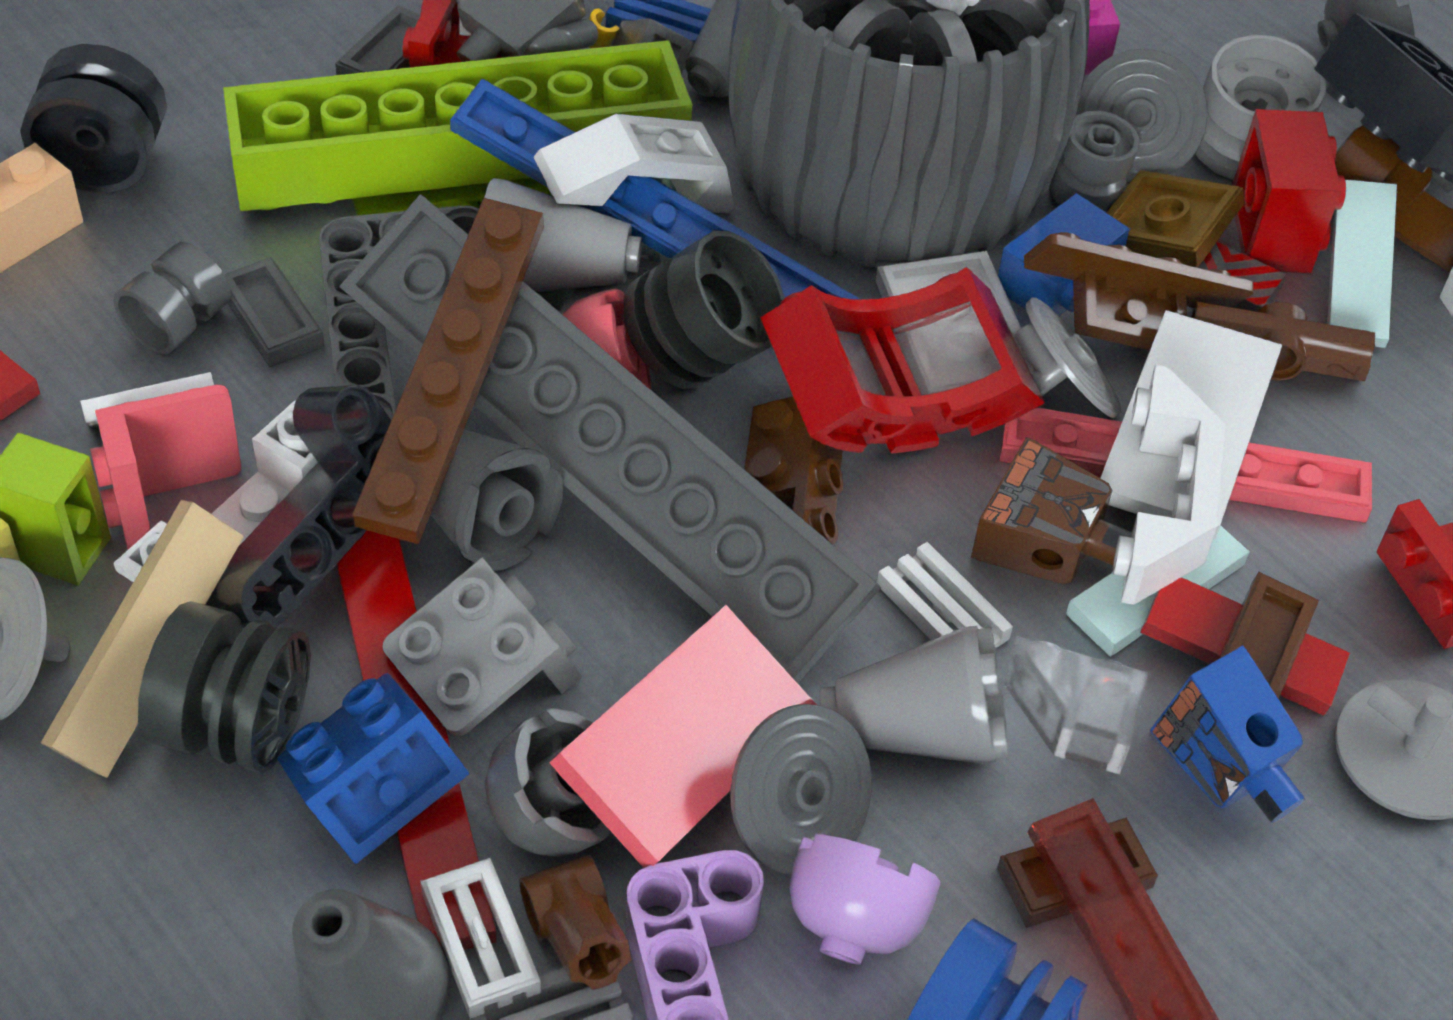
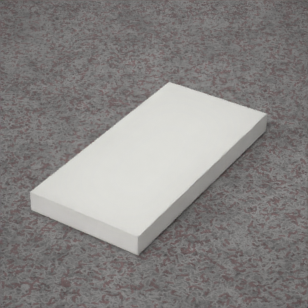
[1101,310,1282,539]

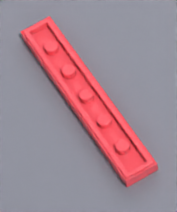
[999,407,1372,523]

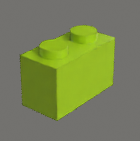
[0,432,111,586]

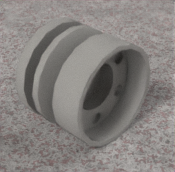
[1195,34,1326,180]

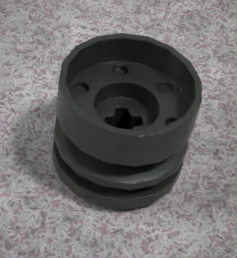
[624,231,785,389]
[138,601,311,774]

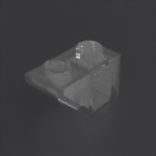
[1004,636,1148,774]

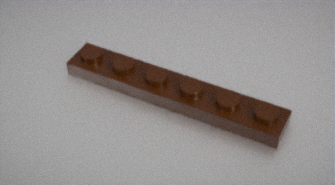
[352,198,544,544]

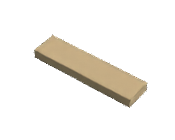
[41,500,244,778]

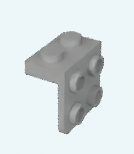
[383,558,582,736]

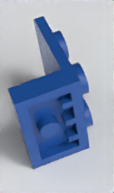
[277,673,470,864]

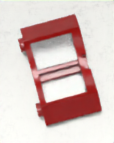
[760,267,1045,454]

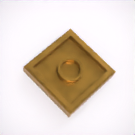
[1107,170,1244,268]

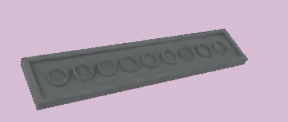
[339,194,881,683]

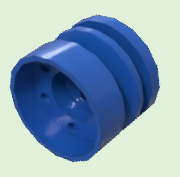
[908,918,1088,1020]

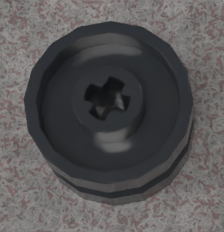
[20,44,167,193]

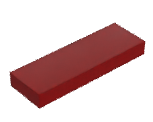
[1140,577,1350,716]

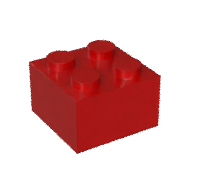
[1232,109,1346,273]

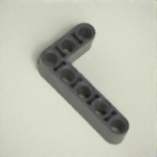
[319,206,479,420]

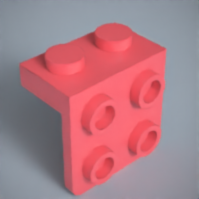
[90,385,241,550]

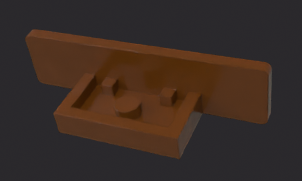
[1024,232,1254,350]
[744,396,843,544]

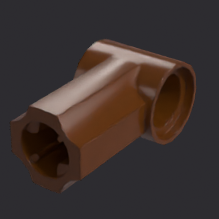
[519,855,632,990]

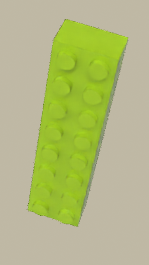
[223,40,692,212]

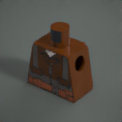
[971,437,1132,585]

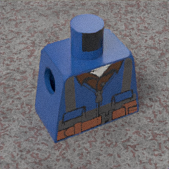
[1150,646,1305,823]

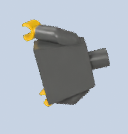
[455,0,619,62]

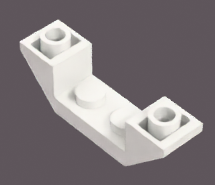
[534,114,735,214]
[1113,364,1226,605]
[114,400,318,582]

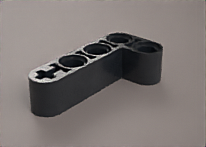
[205,385,391,628]

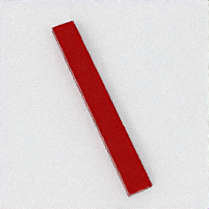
[331,507,497,954]

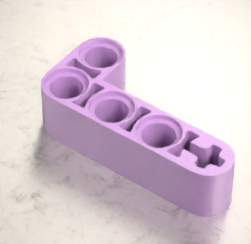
[626,850,764,1020]

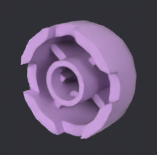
[790,834,941,965]

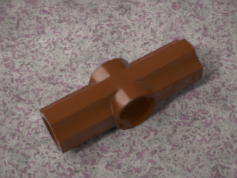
[1191,301,1375,382]

